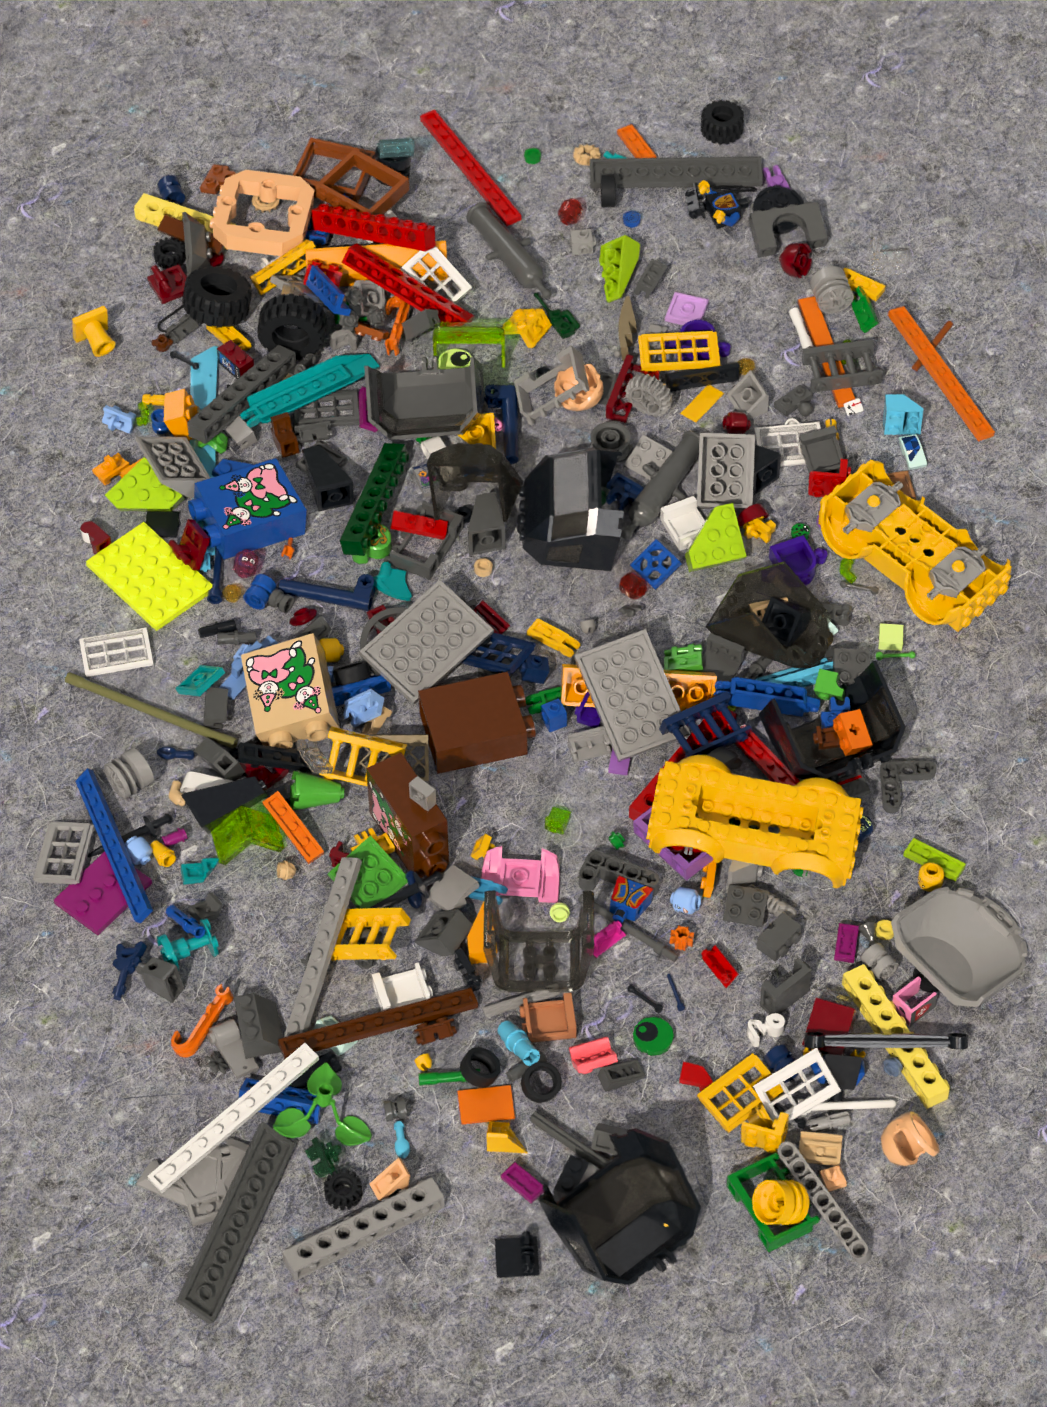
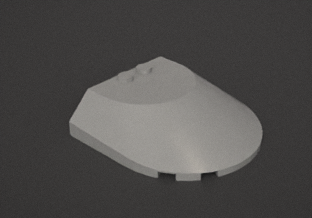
[891,887,1028,1007]

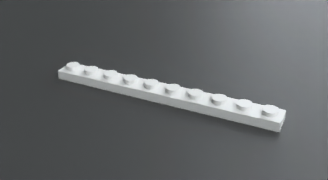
[147,1043,319,1193]

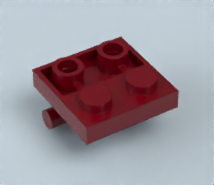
[147,264,187,304]
[168,519,210,571]

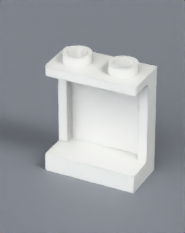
[660,496,705,551]
[372,963,433,1011]

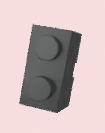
[757,912,802,962]

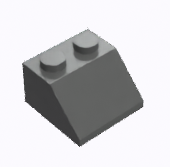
[414,909,473,956]

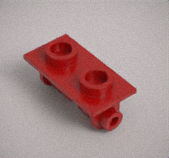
[701,945,739,988]

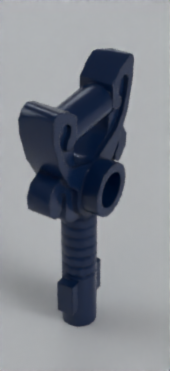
[112,941,147,1000]

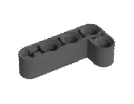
[579,851,660,896]

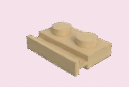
[799,1131,843,1166]

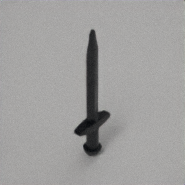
[87,813,172,857]
[370,871,443,908]

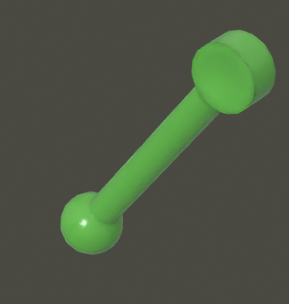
[876,651,916,660]

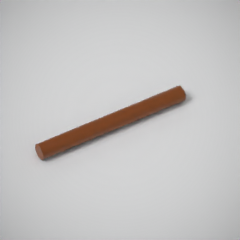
[912,321,953,371]

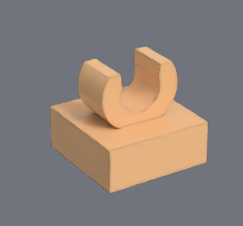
[819,1165,847,1192]

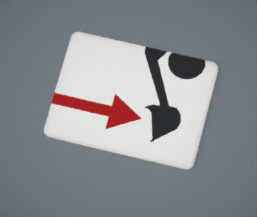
[843,398,863,416]

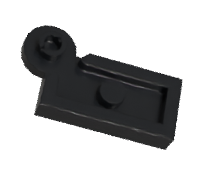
[453,948,482,992]

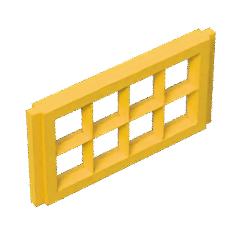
[638,331,720,372]

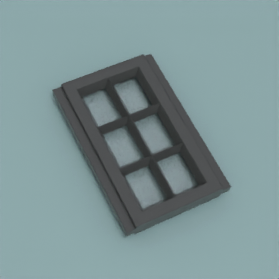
[294,389,359,427]

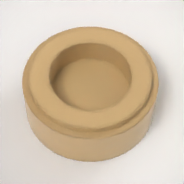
[474,558,493,577]

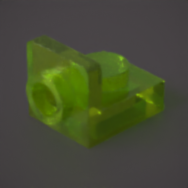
[545,807,571,834]

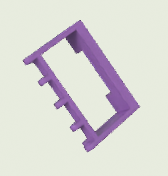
[633,807,714,881]

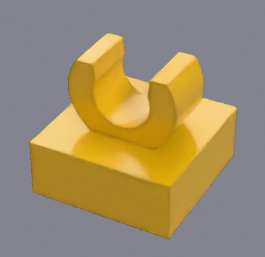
[470,834,496,860]

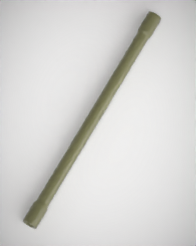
[65,672,238,749]

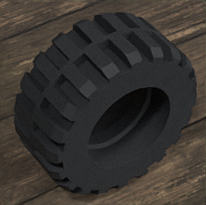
[182,266,252,328]
[257,294,327,360]

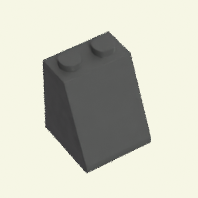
[468,492,506,556]

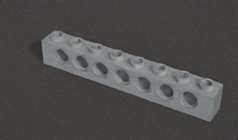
[282,1178,445,1281]

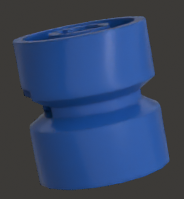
[243,574,277,610]

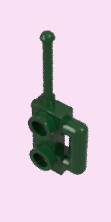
[534,293,580,339]

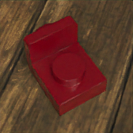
[329,841,350,867]

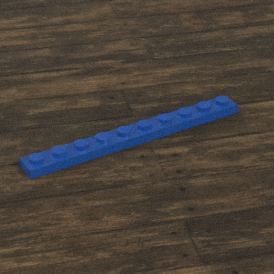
[75,768,153,923]

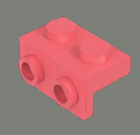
[569,1036,618,1074]

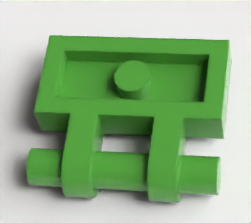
[664,643,703,671]

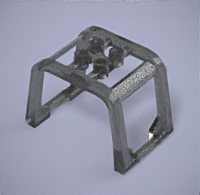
[483,891,595,992]

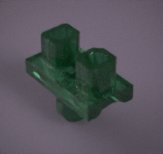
[305,1137,342,1178]

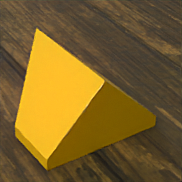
[458,413,496,451]
[487,1121,528,1153]

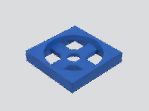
[630,539,682,590]

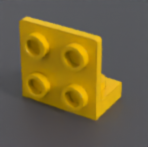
[499,308,552,348]
[741,1112,789,1153]

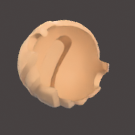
[554,364,603,411]

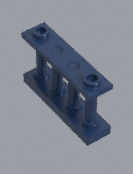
[659,691,751,759]

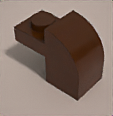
[270,412,300,458]

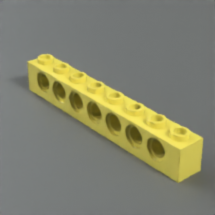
[842,964,950,1109]

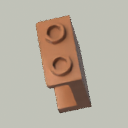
[519,993,576,1043]

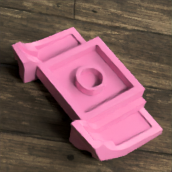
[481,846,560,903]

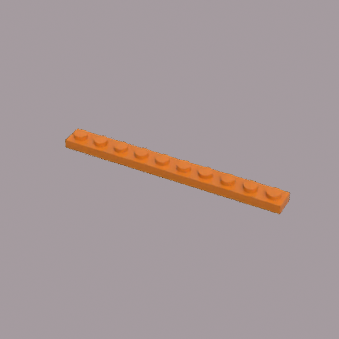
[888,306,995,441]

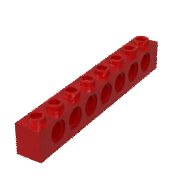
[312,204,436,252]
[341,243,474,336]
[629,710,737,820]

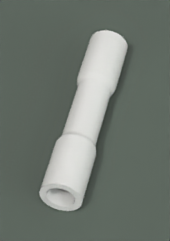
[789,307,813,349]

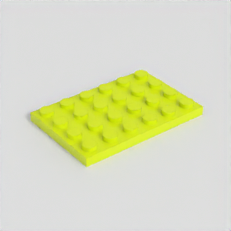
[86,522,212,631]

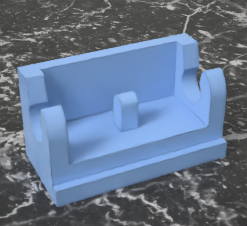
[343,689,384,727]

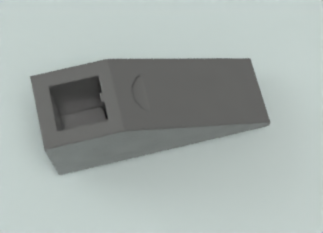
[194,737,245,781]

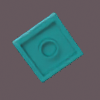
[176,665,225,697]

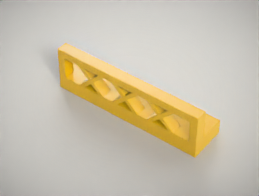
[250,240,315,295]

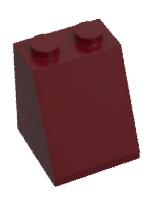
[802,998,857,1055]

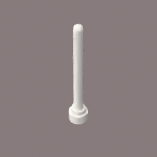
[796,1099,896,1115]

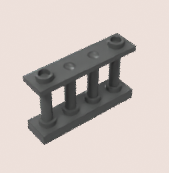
[802,339,882,393]

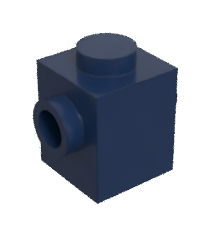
[519,654,550,684]

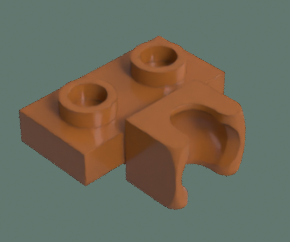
[200,164,236,195]

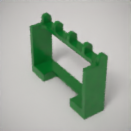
[726,1153,820,1253]

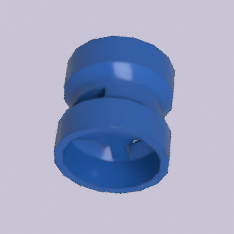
[151,409,169,434]

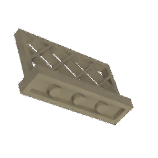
[351,734,429,781]

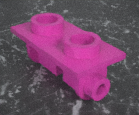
[583,921,626,958]

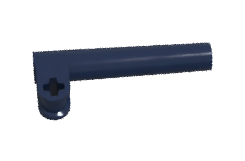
[484,384,519,465]
[278,574,375,611]

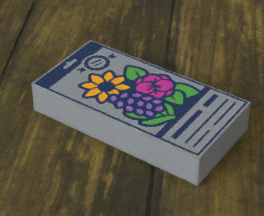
[412,462,441,498]

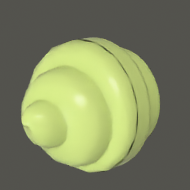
[550,902,570,922]

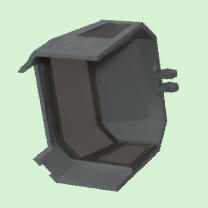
[364,356,485,440]

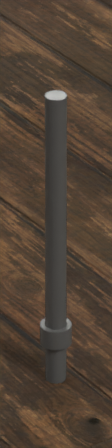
[578,894,679,962]

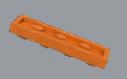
[262,791,324,865]

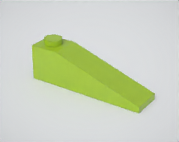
[599,235,640,303]

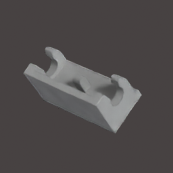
[224,416,258,450]
[568,726,611,763]

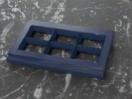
[461,633,536,676]

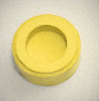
[875,919,894,940]

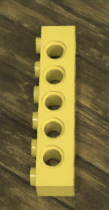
[134,193,236,250]

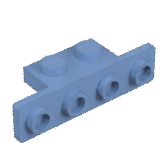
[219,636,278,700]

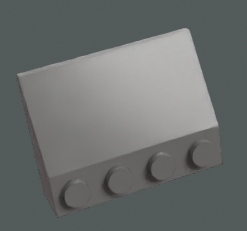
[697,433,755,509]
[135,436,210,499]

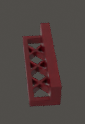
[606,354,645,423]

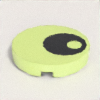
[438,349,472,369]

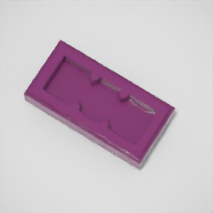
[834,923,859,963]
[501,1162,544,1204]

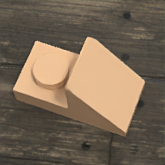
[370,1158,410,1201]

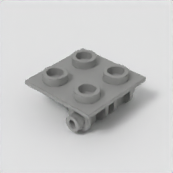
[624,435,673,480]

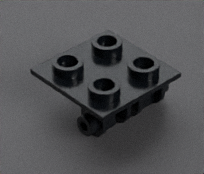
[495,1231,539,1278]

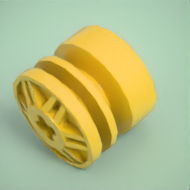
[752,1180,809,1225]

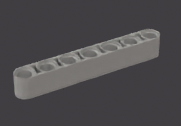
[778,1141,871,1264]

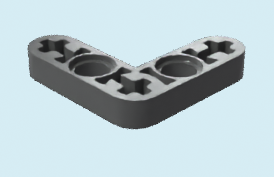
[879,760,936,813]

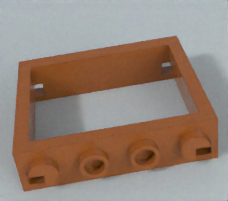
[292,138,375,203]
[316,149,409,215]

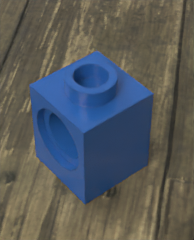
[541,699,567,732]

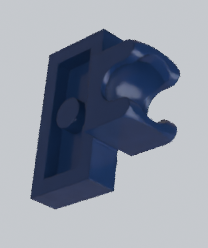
[607,472,644,510]

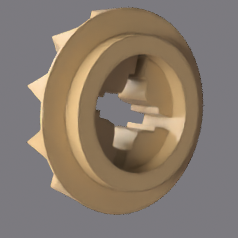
[573,144,600,166]
[252,195,280,213]

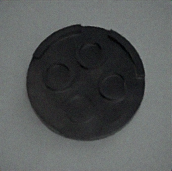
[753,185,804,234]

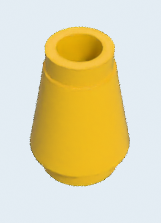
[150,840,176,867]

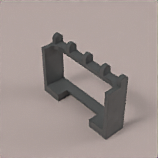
[384,501,464,580]

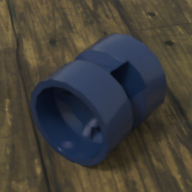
[157,175,185,205]
[764,1044,799,1083]

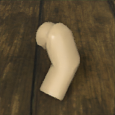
[169,781,186,806]

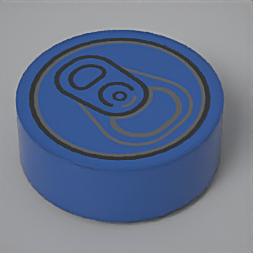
[623,211,640,228]

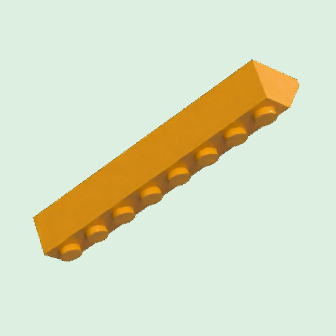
[305,240,448,287]
[561,664,717,711]

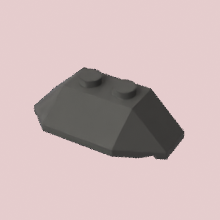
[182,212,213,276]

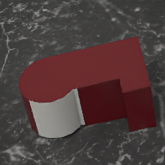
[80,521,112,554]

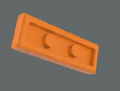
[617,124,657,158]

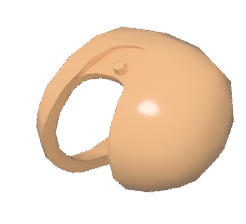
[881,1111,940,1166]

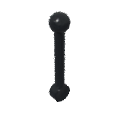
[170,351,199,370]
[627,985,663,1013]
[771,1100,806,1128]

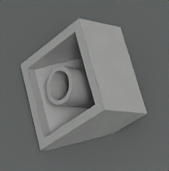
[727,860,765,893]

